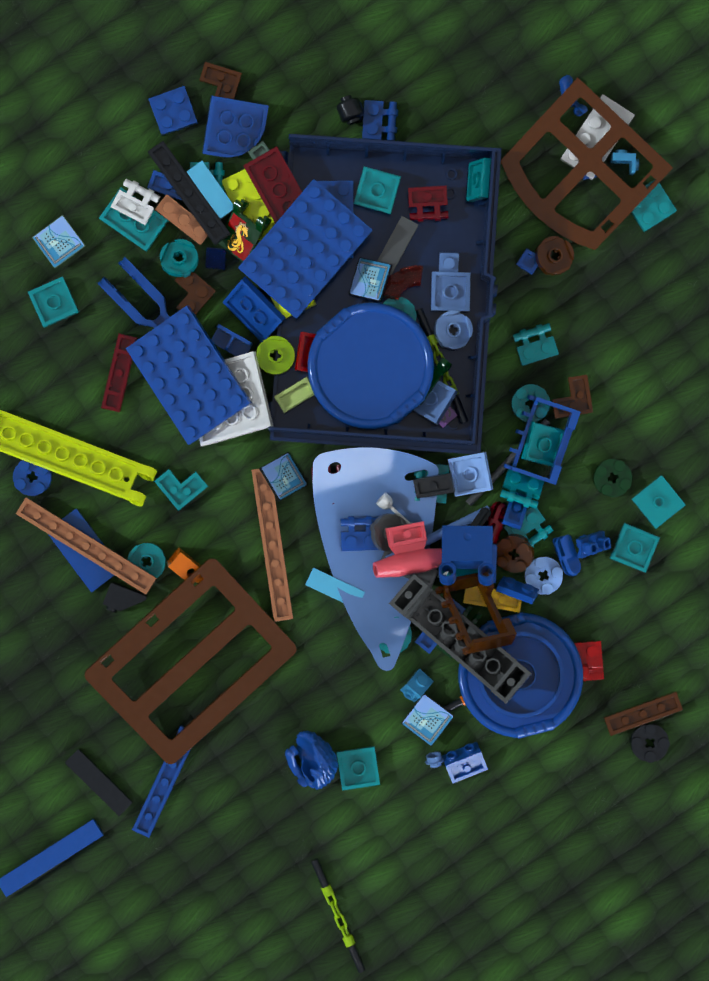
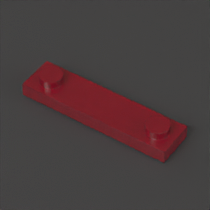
[101,333,138,412]

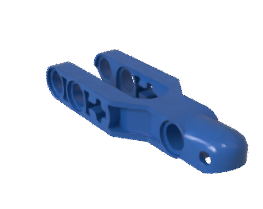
[98,257,170,328]

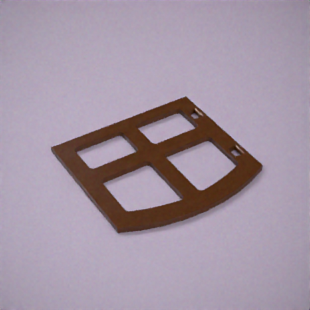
[501,78,673,250]

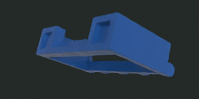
[504,395,581,485]

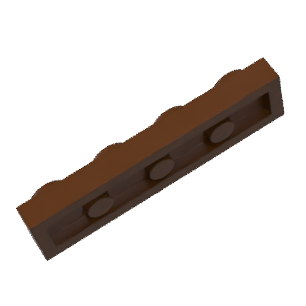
[603,691,683,736]

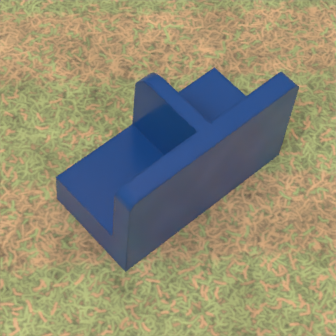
[211,324,253,356]

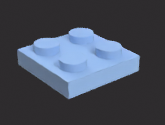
[448,452,493,497]

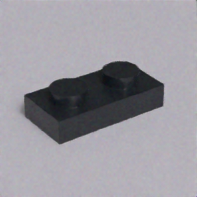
[413,472,455,499]

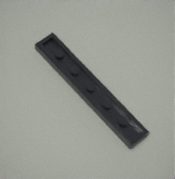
[148,141,231,246]

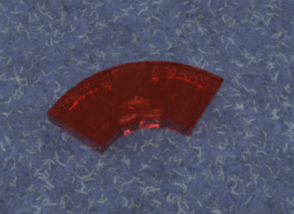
[383,265,423,300]

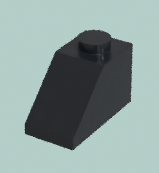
[103,582,148,613]

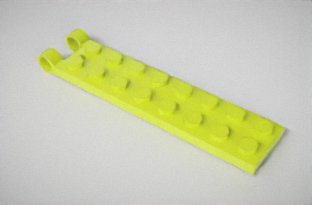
[0,410,157,506]

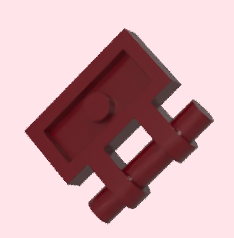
[408,185,448,222]

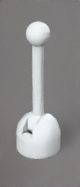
[376,493,410,524]

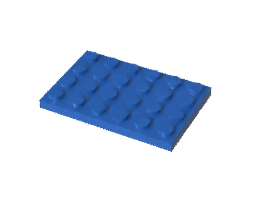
[238,179,373,319]
[126,305,252,445]

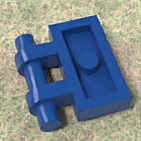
[362,100,398,141]
[340,516,379,551]

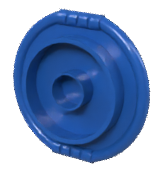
[308,303,434,429]
[458,612,583,739]

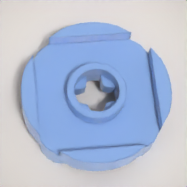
[434,310,473,350]
[524,557,563,595]

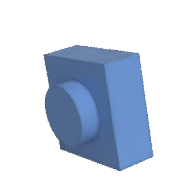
[439,252,459,272]

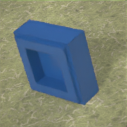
[516,248,538,275]

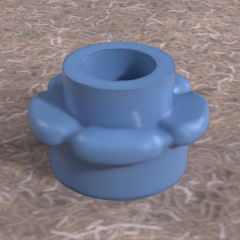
[425,752,444,768]

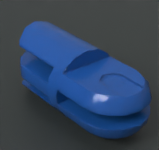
[553,534,581,576]

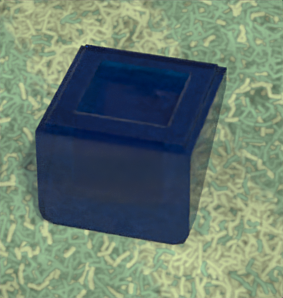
[206,248,226,270]

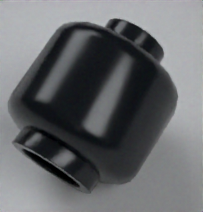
[336,95,364,125]

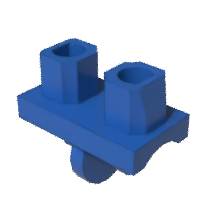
[576,531,611,558]

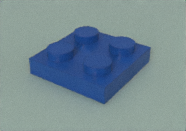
[149,86,198,136]

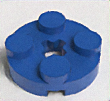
[13,460,52,496]

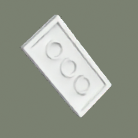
[560,94,635,180]

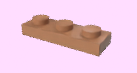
[155,194,208,245]

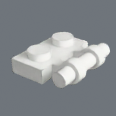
[111,179,161,226]

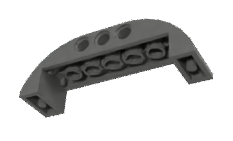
[389,574,532,704]

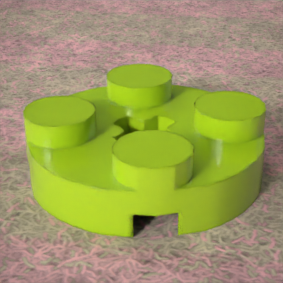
[256,336,295,375]

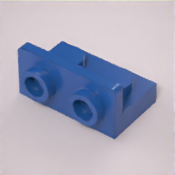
[442,742,488,784]

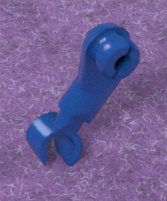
[559,75,588,116]
[285,745,308,787]

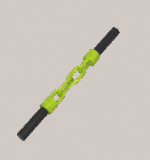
[416,308,469,424]
[311,858,365,973]

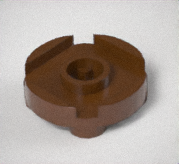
[535,236,574,275]
[497,534,534,573]

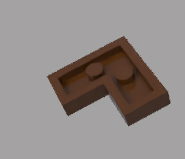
[200,62,242,99]
[174,272,216,316]
[552,375,593,419]

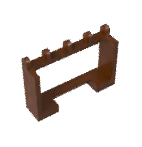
[435,572,517,655]

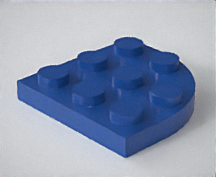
[202,95,269,157]

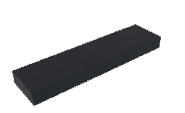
[65,749,133,816]

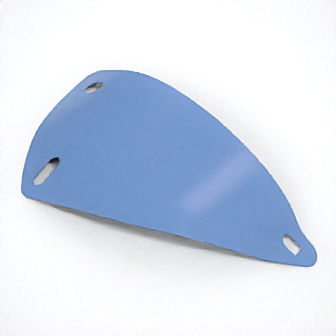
[313,447,439,671]

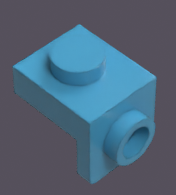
[610,150,639,175]
[400,669,434,702]

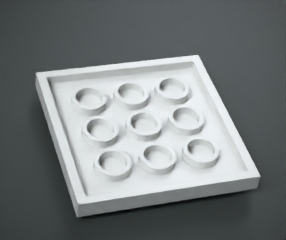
[199,351,273,446]

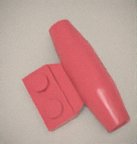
[373,521,442,578]

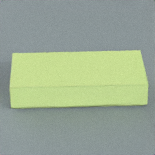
[274,377,314,414]

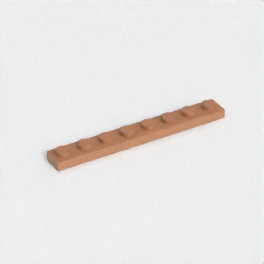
[251,469,293,622]
[16,498,157,595]

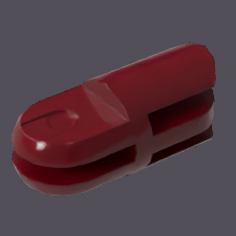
[484,501,507,544]

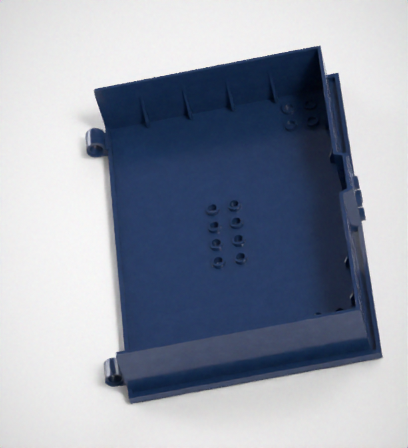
[268,134,502,454]

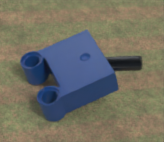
[439,507,496,586]

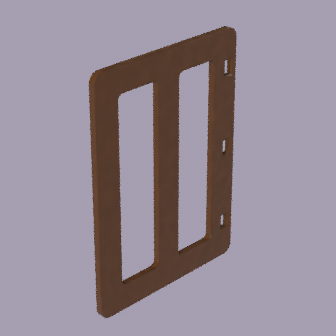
[85,558,296,764]

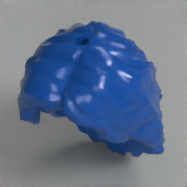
[296,731,338,790]

